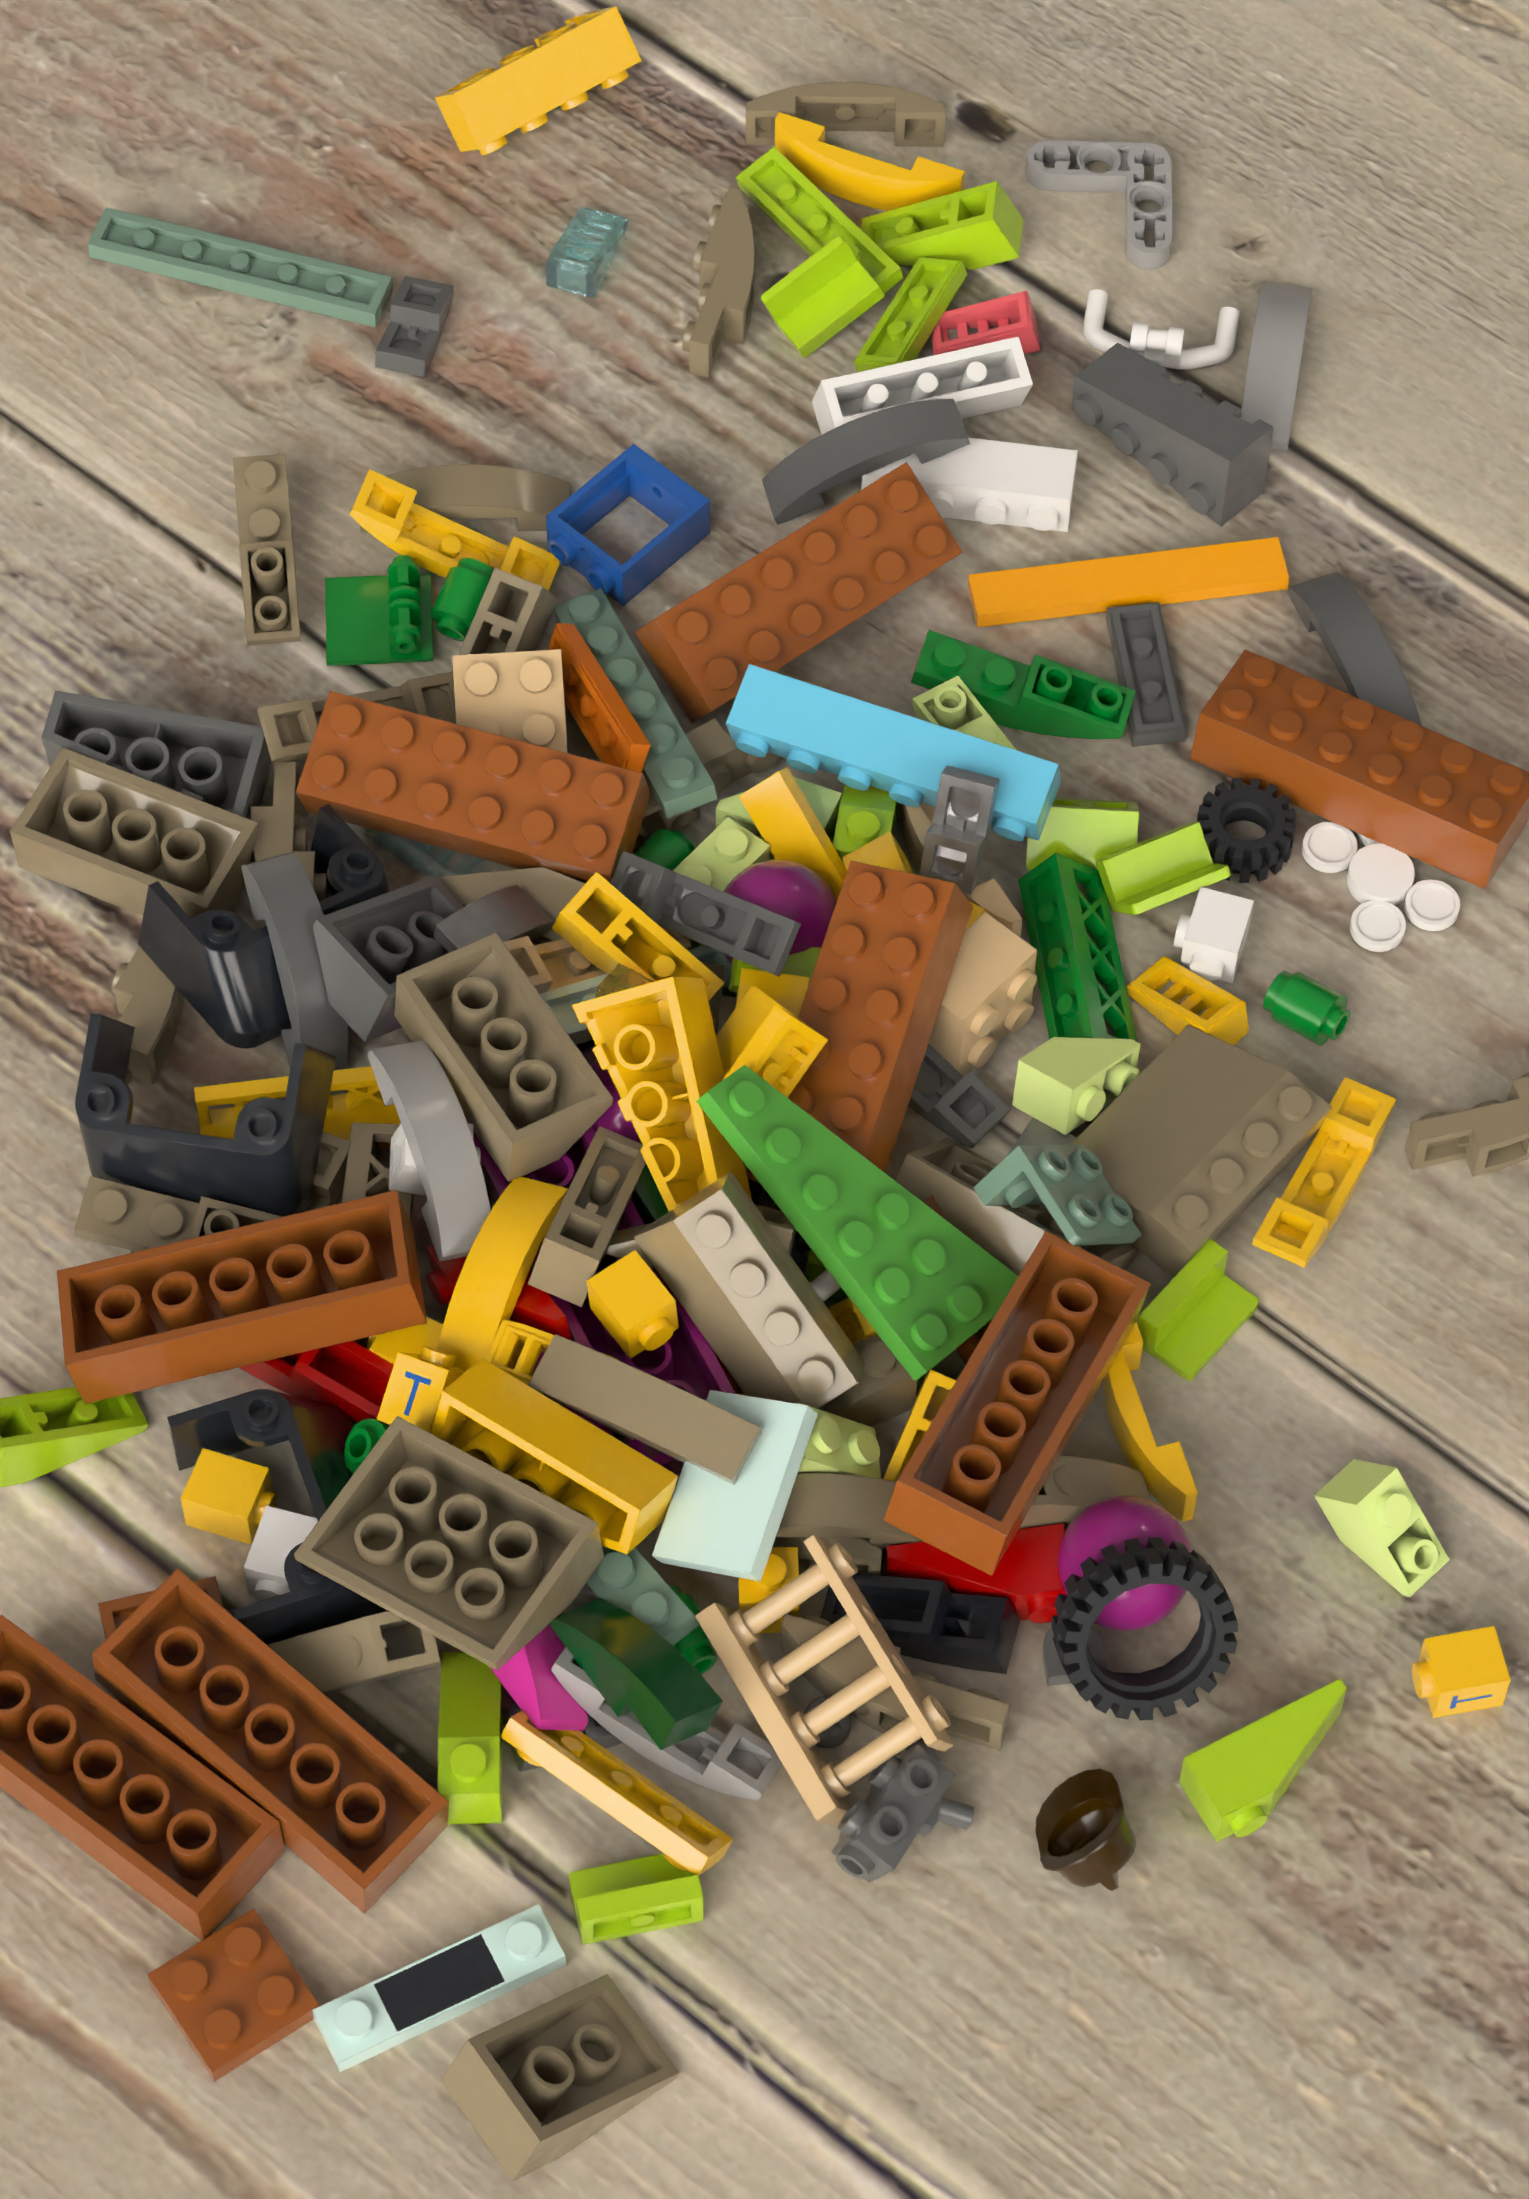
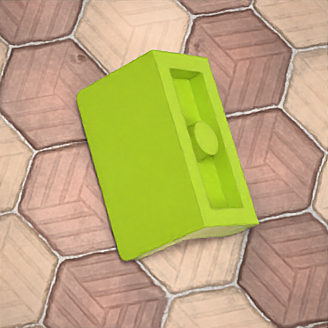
[760,235,885,359]
[1026,798,1139,871]
[1095,821,1231,915]
[1138,1239,1259,1381]
[569,1853,703,1945]

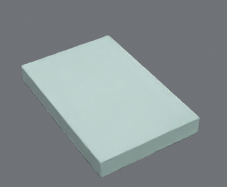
[652,1390,818,1582]

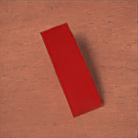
[239,1341,394,1422]

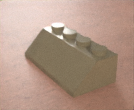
[10,748,259,918]
[394,933,613,1182]
[895,1138,1139,1276]
[634,1172,865,1409]

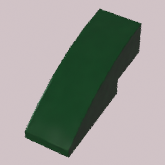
[550,1598,723,1750]

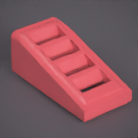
[931,290,1041,355]

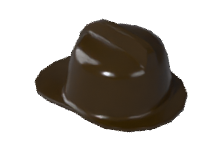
[1035,1769,1136,1891]

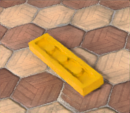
[500,1710,733,1876]

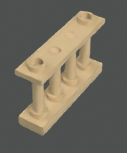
[695,1535,954,1826]

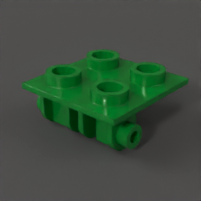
[325,555,433,666]

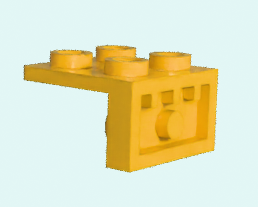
[716,986,828,1098]

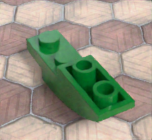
[910,630,1136,739]

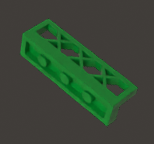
[1018,853,1140,1056]

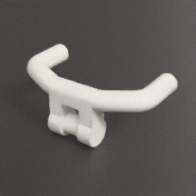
[1083,289,1240,370]

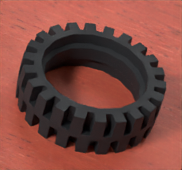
[1051,1537,1238,1721]

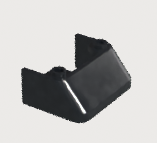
[138,804,390,1049]
[75,1013,336,1217]
[167,1389,388,1645]

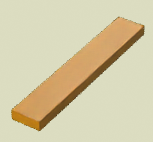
[967,537,1289,628]

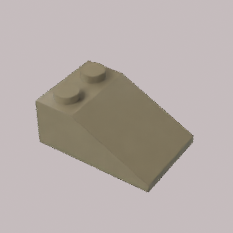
[440,1974,679,2182]

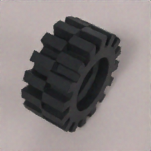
[1197,778,1296,883]

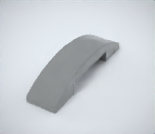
[1240,281,1312,451]
[367,1040,491,1262]
[551,1647,782,1801]

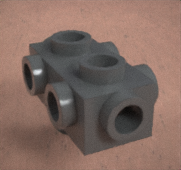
[832,1741,974,1882]

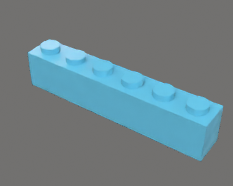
[726,664,1061,841]

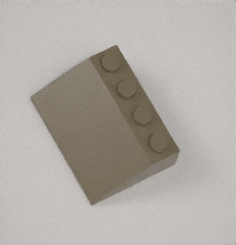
[1070,1025,1332,1278]
[294,1416,604,1671]

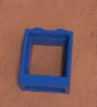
[546,444,710,606]

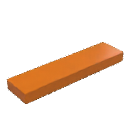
[547,623,651,773]

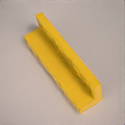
[194,1066,401,1150]

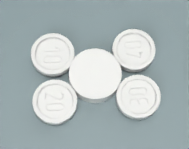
[1302,822,1460,952]

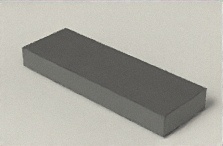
[1106,602,1187,747]

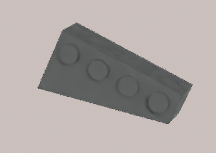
[1071,343,1273,526]
[41,690,272,820]

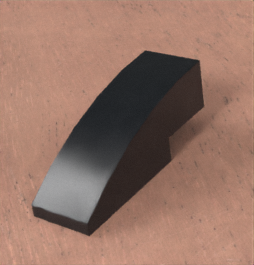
[820,1573,1020,1674]

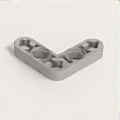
[1025,140,1173,270]

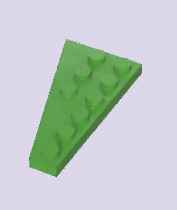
[696,1065,1018,1381]

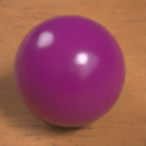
[723,859,837,964]
[1058,1495,1192,1631]

